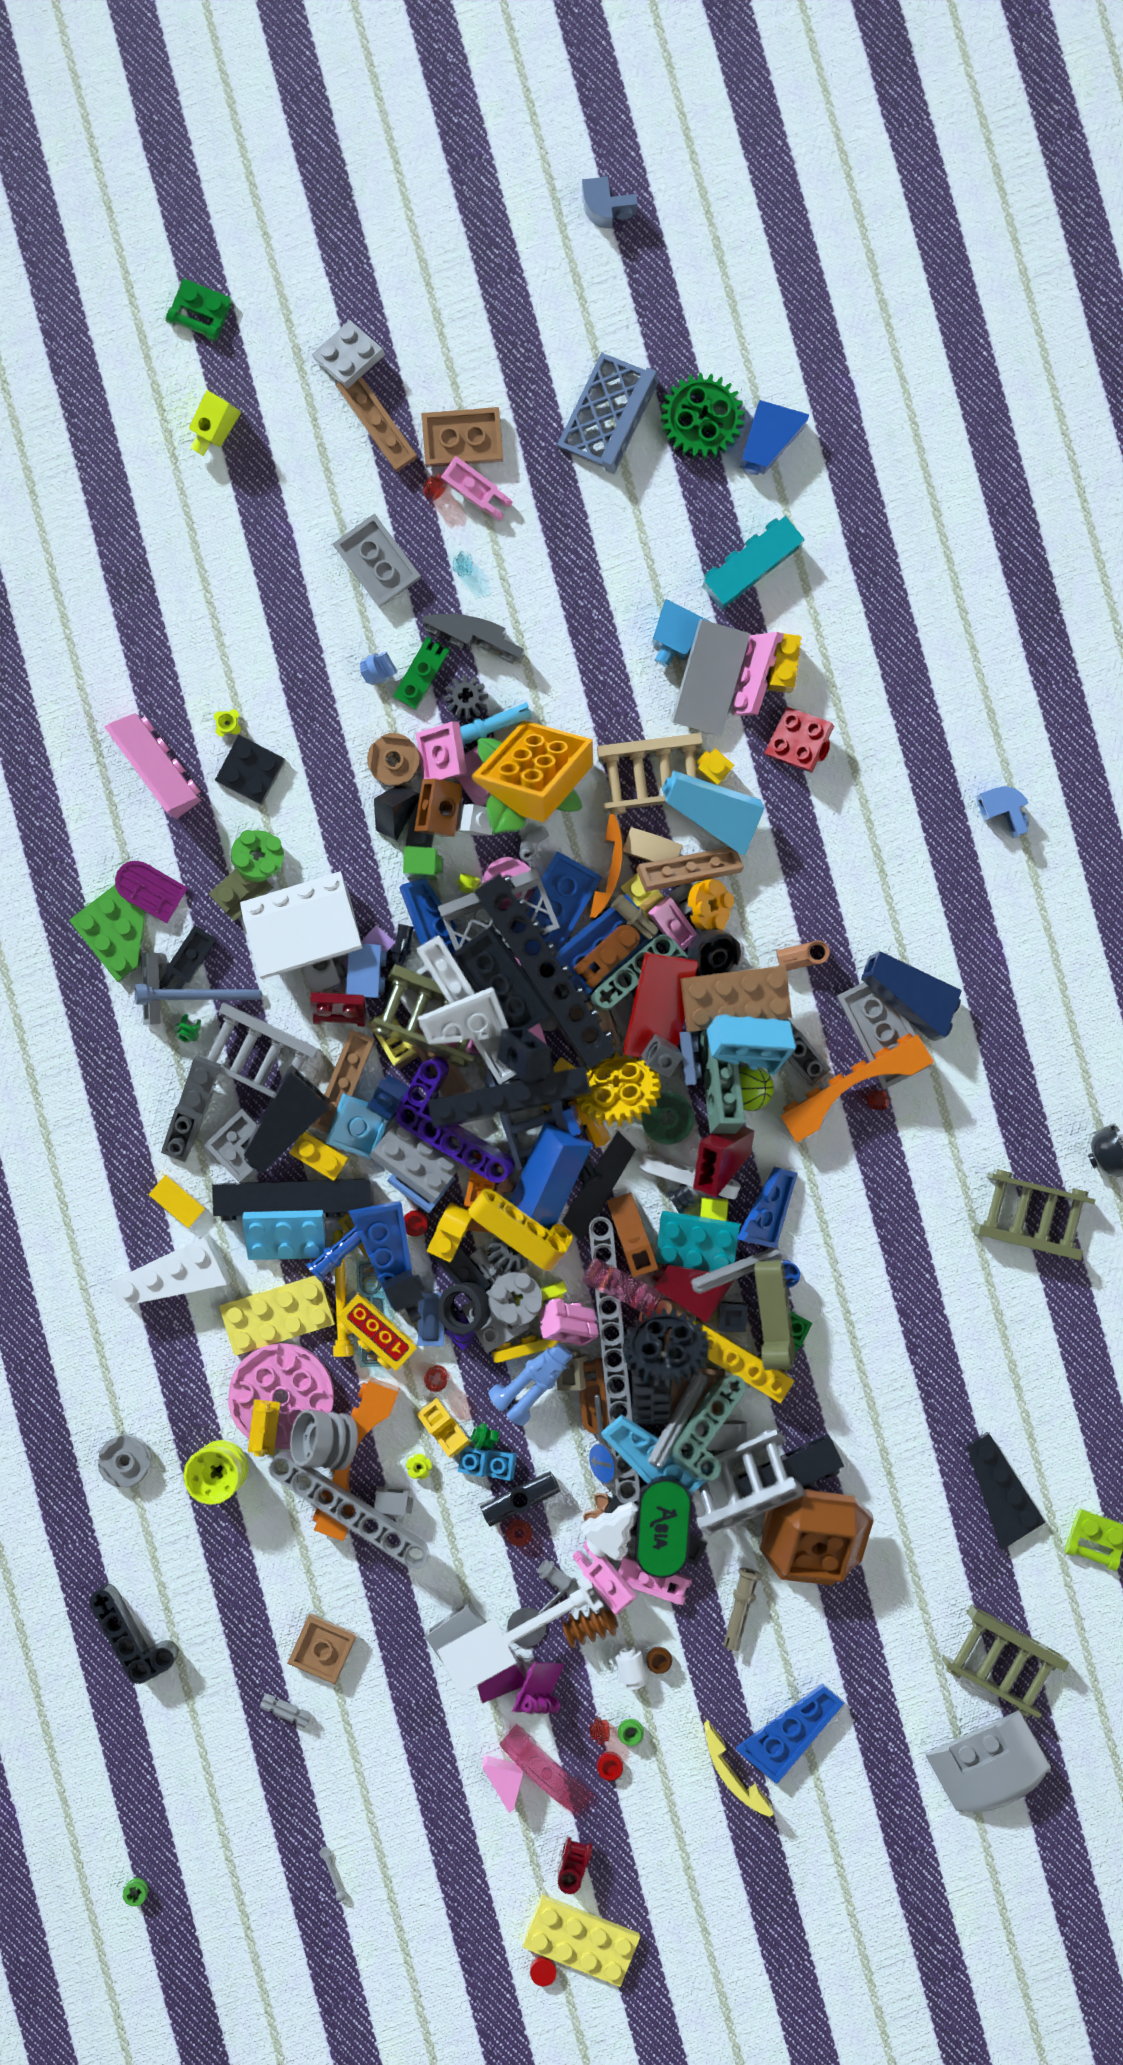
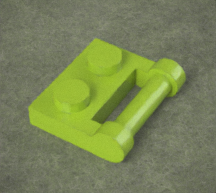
[1064,1508,1123,1572]

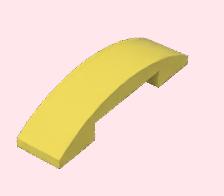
[704,1720,774,1817]

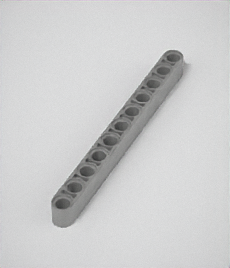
[589,1215,640,1504]

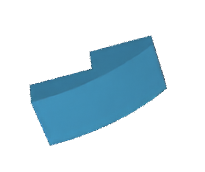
[458,1446,517,1481]

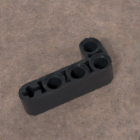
[89,1583,179,1684]

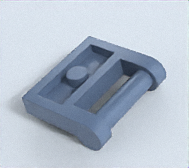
[680,1031,704,1085]

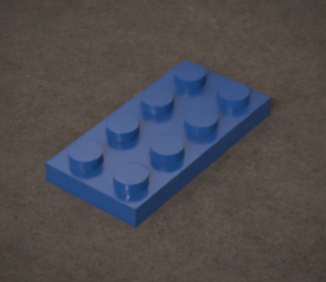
[506,851,603,968]
[547,894,659,996]

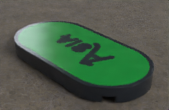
[635,1476,692,1578]

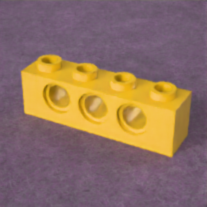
[701,1322,794,1403]

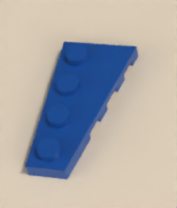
[399,878,467,980]
[348,1201,417,1308]

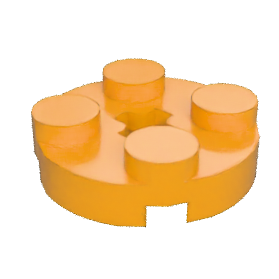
[688,879,734,931]

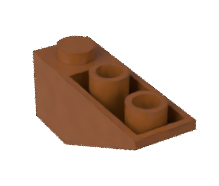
[606,1192,658,1277]

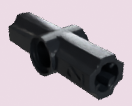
[480,1470,561,1527]

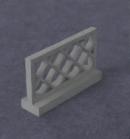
[438,868,560,951]

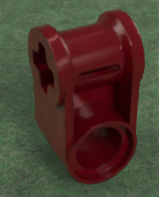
[557,1836,593,1895]

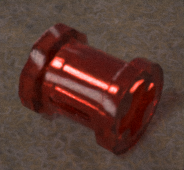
[424,1365,449,1392]

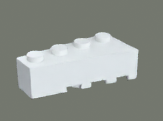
[109,1234,232,1307]

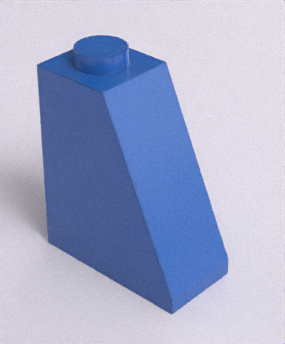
[740,400,809,475]

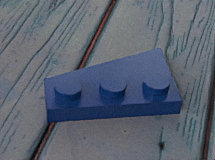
[736,1166,798,1248]

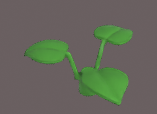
[477,738,583,834]

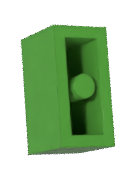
[403,846,444,880]

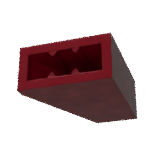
[693,1126,755,1197]
[652,1264,735,1323]

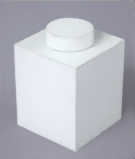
[456,804,492,836]

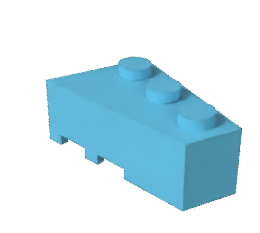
[707,1015,796,1075]

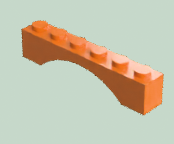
[780,1033,934,1143]
[312,1377,400,1541]

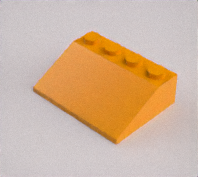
[472,720,593,823]

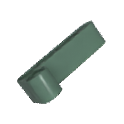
[590,935,688,1012]
[669,1375,746,1481]

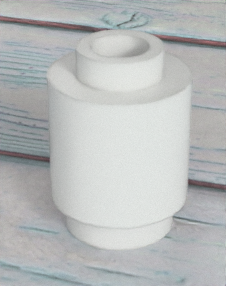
[616,1647,647,1690]

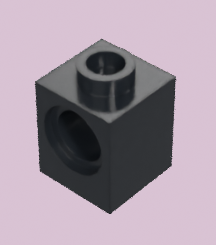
[717,1301,747,1332]

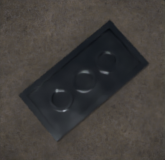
[451,925,553,1030]

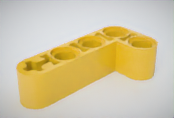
[468,1189,573,1271]

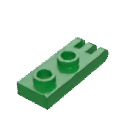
[393,636,450,710]

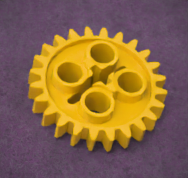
[577,1052,661,1127]

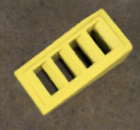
[369,1014,419,1069]

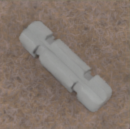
[260,1694,311,1727]

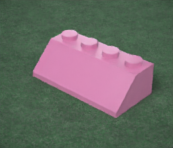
[104,713,201,819]

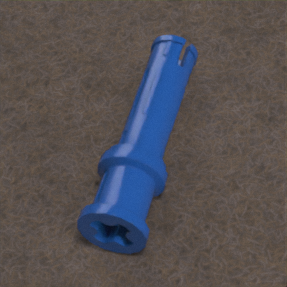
[306,1227,362,1282]

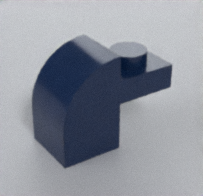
[366,1074,409,1122]

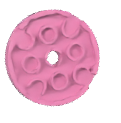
[228,1343,334,1450]

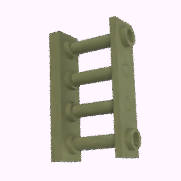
[369,964,474,1067]
[973,1169,1096,1261]
[942,1604,1069,1718]

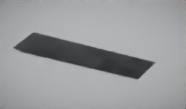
[562,1131,636,1240]

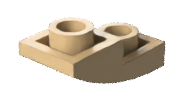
[622,827,683,862]

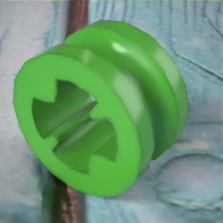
[122,1878,149,1907]

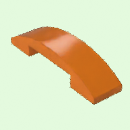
[590,814,622,920]

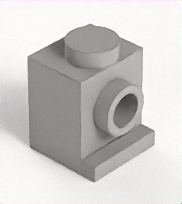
[374,1486,413,1519]

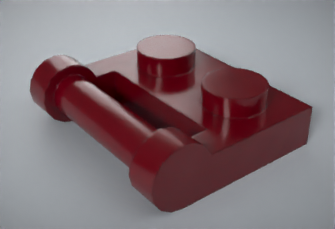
[310,992,367,1027]

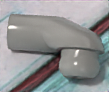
[519,826,549,862]

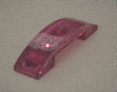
[581,1258,664,1317]
[499,1724,595,1815]

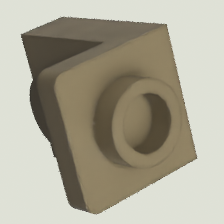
[557,1350,589,1391]

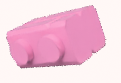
[538,1299,599,1346]

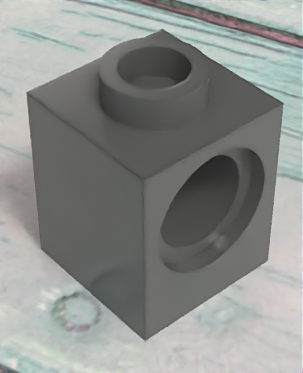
[641,1034,684,1078]

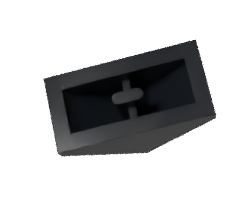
[374,785,420,841]

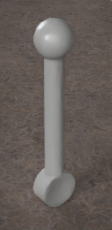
[319,1847,346,1901]

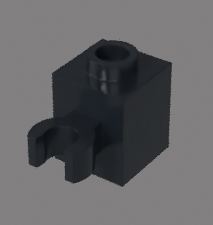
[381,1269,425,1323]

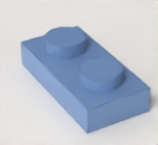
[417,1292,445,1346]

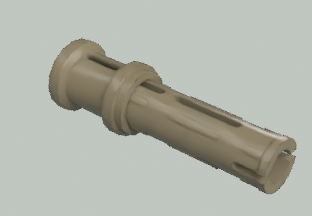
[723,1567,762,1651]

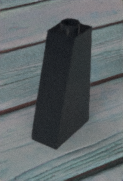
[243,1065,330,1173]

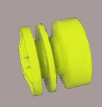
[183,1440,249,1505]

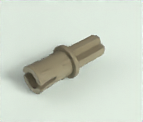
[611,894,658,940]

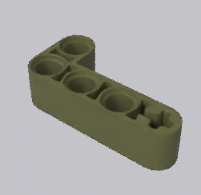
[755,1260,795,1371]

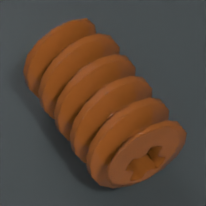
[561,1607,619,1648]

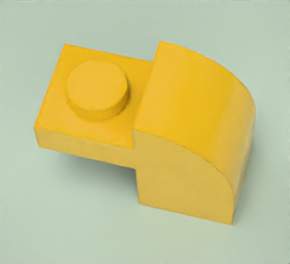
[427,1202,473,1262]

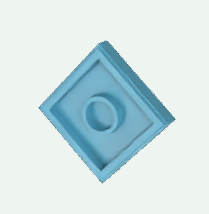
[324,1093,388,1161]

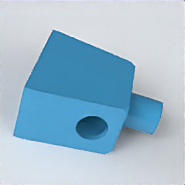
[652,599,709,668]

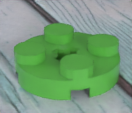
[231,830,284,882]

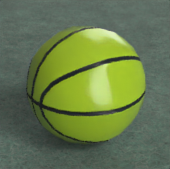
[739,1065,774,1111]

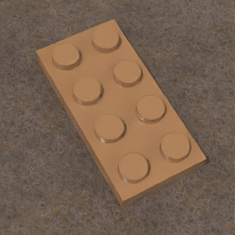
[681,965,792,1032]

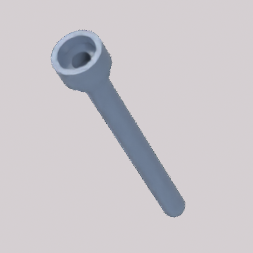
[135,984,263,1005]

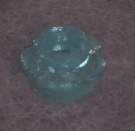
[453,551,473,577]

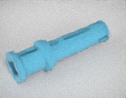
[460,702,532,748]

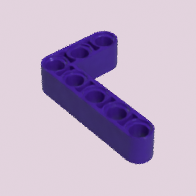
[395,1056,515,1183]

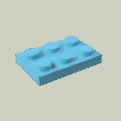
[242,1210,327,1260]

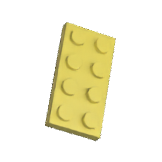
[219,1275,336,1356]
[522,1894,640,1987]

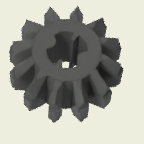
[444,675,488,720]
[487,1235,529,1275]

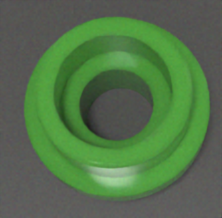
[617,1718,644,1746]

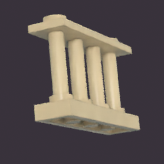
[597,733,702,815]

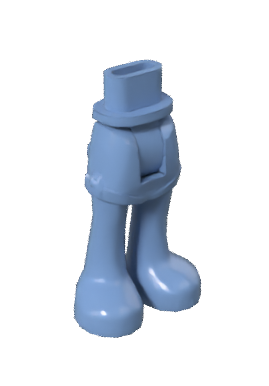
[489,1342,573,1426]

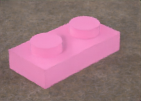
[648,896,697,951]

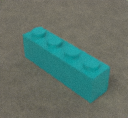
[702,515,805,611]

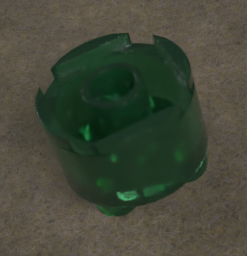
[641,1092,695,1145]

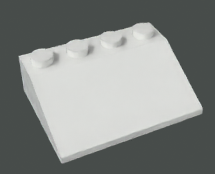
[240,871,363,980]

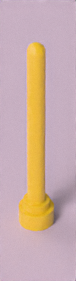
[333,1230,354,1357]

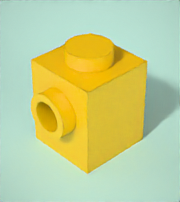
[696,748,735,786]

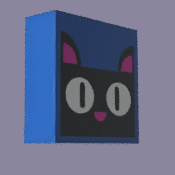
[562,1104,584,1136]

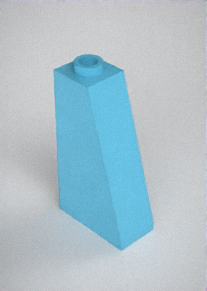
[662,771,765,855]

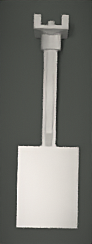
[437,1576,603,1695]

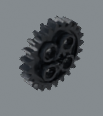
[622,1308,709,1386]

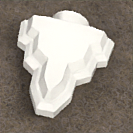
[580,1502,638,1561]

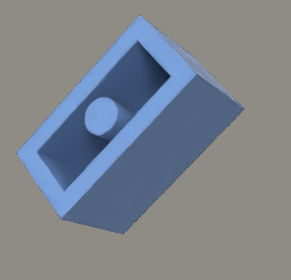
[346,944,387,998]

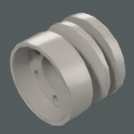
[290,1409,358,1470]

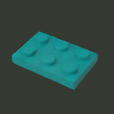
[655,1210,740,1272]

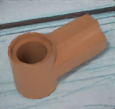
[776,940,830,971]

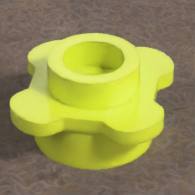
[214,709,241,737]

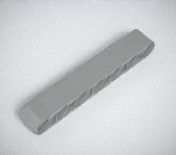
[269,1452,429,1569]

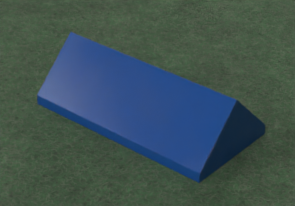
[509,1122,593,1230]

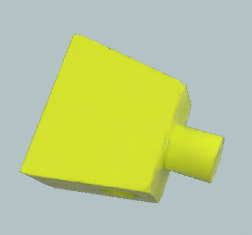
[189,390,241,456]

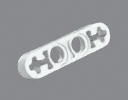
[640,1153,741,1199]

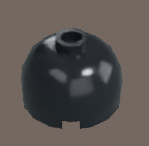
[687,928,741,976]
[1088,1123,1123,1177]

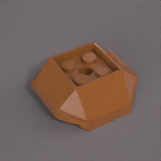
[758,1490,874,1586]

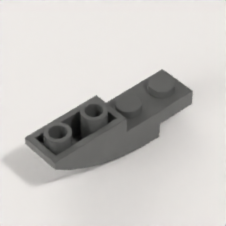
[421,614,525,664]
[780,1018,831,1086]
[161,1055,221,1162]

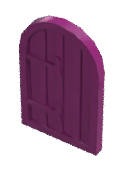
[114,861,188,924]

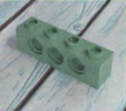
[699,1029,745,1134]

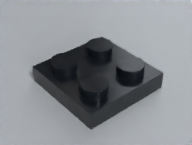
[215,734,286,805]

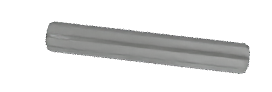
[692,1248,781,1294]
[648,1372,708,1468]

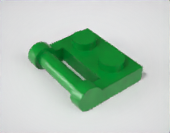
[166,278,233,342]

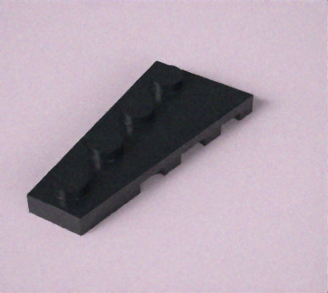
[965,1432,1046,1551]

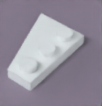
[418,987,508,1044]

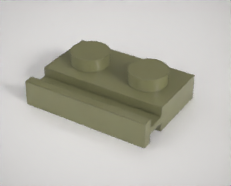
[208,869,274,922]

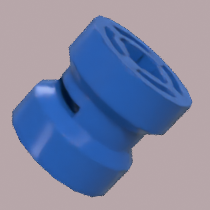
[783,1259,801,1288]

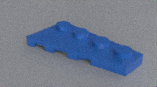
[736,1683,845,1784]

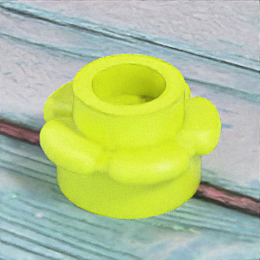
[456,873,481,894]
[406,1453,432,1480]

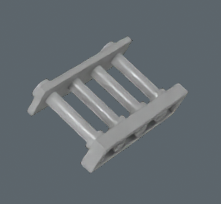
[197,1003,320,1099]
[696,1429,805,1536]

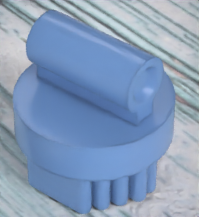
[360,651,398,685]

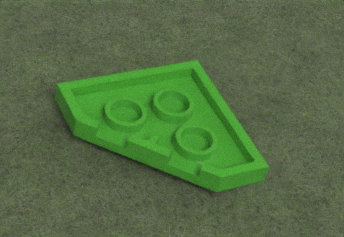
[69,885,146,982]

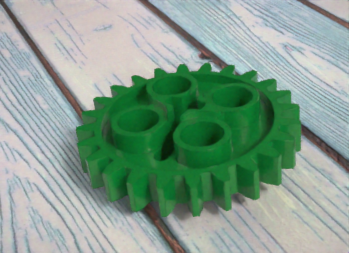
[660,373,745,460]

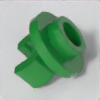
[173,1014,201,1043]
[471,1423,499,1449]

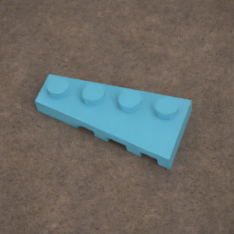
[602,1415,708,1494]

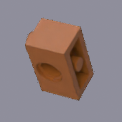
[414,778,462,837]

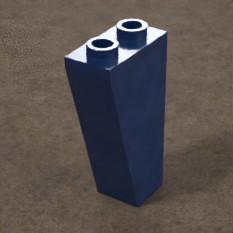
[861,951,962,1041]

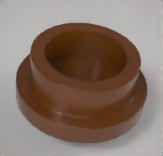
[646,1646,672,1674]

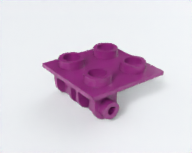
[512,1662,564,1714]

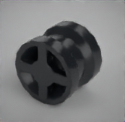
[666,1183,698,1214]

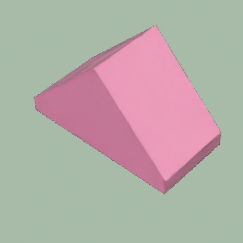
[482,1756,523,1813]

